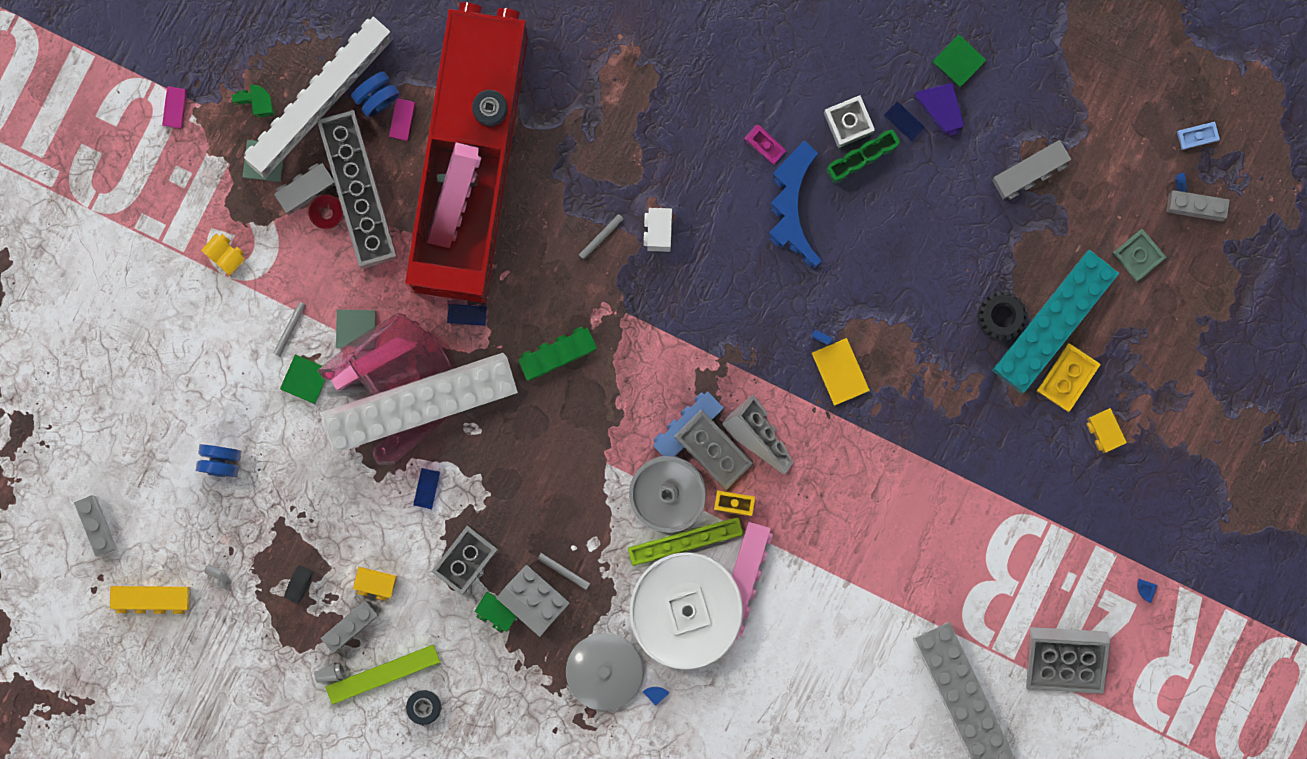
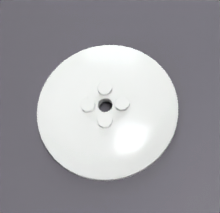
[630,553,743,669]

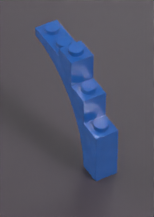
[769,140,822,268]

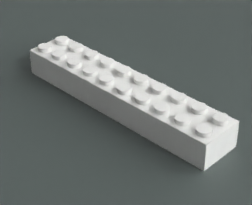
[244,17,393,179]
[320,353,518,454]

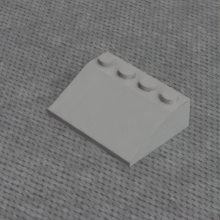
[1026,627,1110,694]

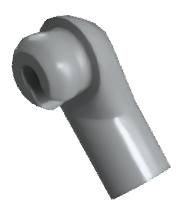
[204,565,230,589]

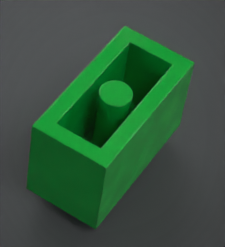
[474,592,517,633]

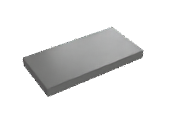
[674,410,753,490]

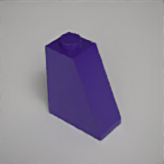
[914,83,964,136]

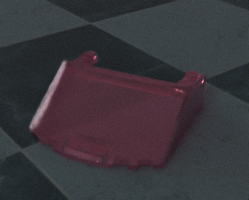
[317,313,452,465]

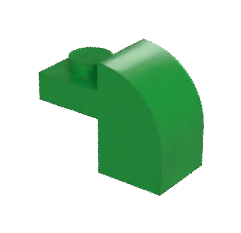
[232,85,275,118]

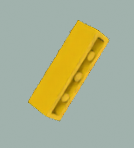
[110,586,191,614]

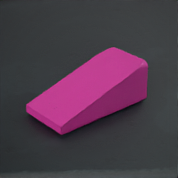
[162,86,188,129]
[389,98,416,141]
[744,125,786,165]

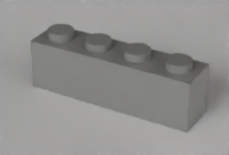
[992,140,1071,200]

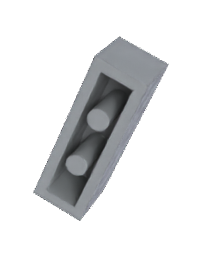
[274,163,336,216]
[1166,190,1229,221]
[74,495,117,557]
[320,600,379,653]

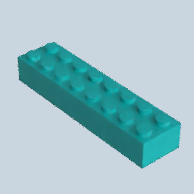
[991,250,1119,394]

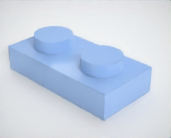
[1177,122,1220,150]

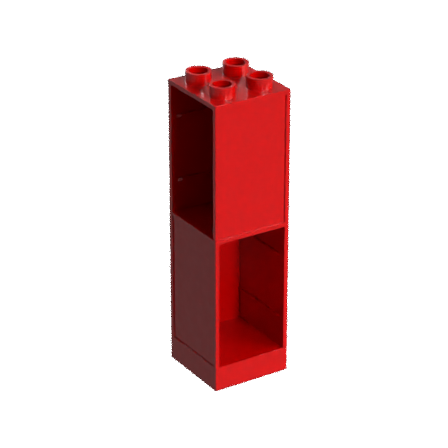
[405,2,529,304]

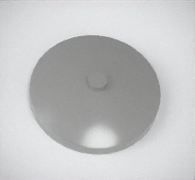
[629,456,706,533]
[566,633,643,711]

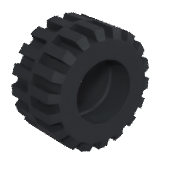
[977,291,1028,341]

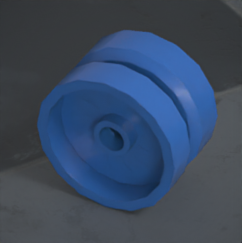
[351,71,400,118]
[195,444,242,477]

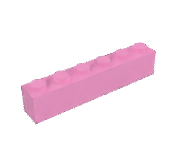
[427,143,481,248]
[732,522,773,640]

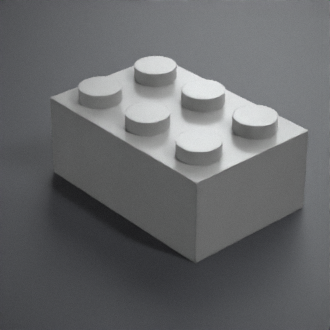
[431,526,498,596]
[497,565,569,637]

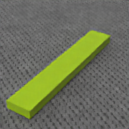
[628,517,744,566]
[325,644,440,705]

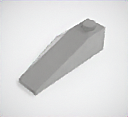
[722,395,794,474]

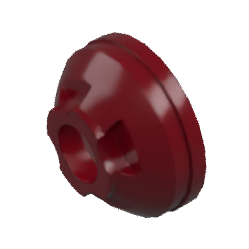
[308,195,343,230]

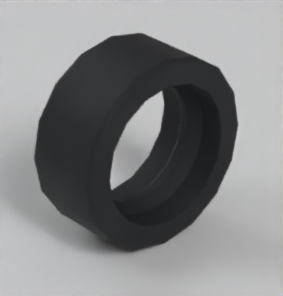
[284,565,313,604]

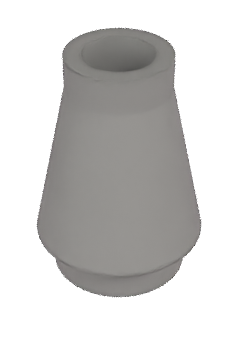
[314,662,345,683]

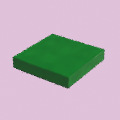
[932,35,986,88]
[280,354,331,404]

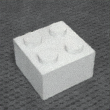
[824,95,875,148]
[644,208,672,252]

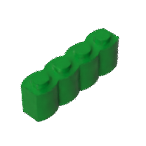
[826,130,900,183]
[518,326,597,382]

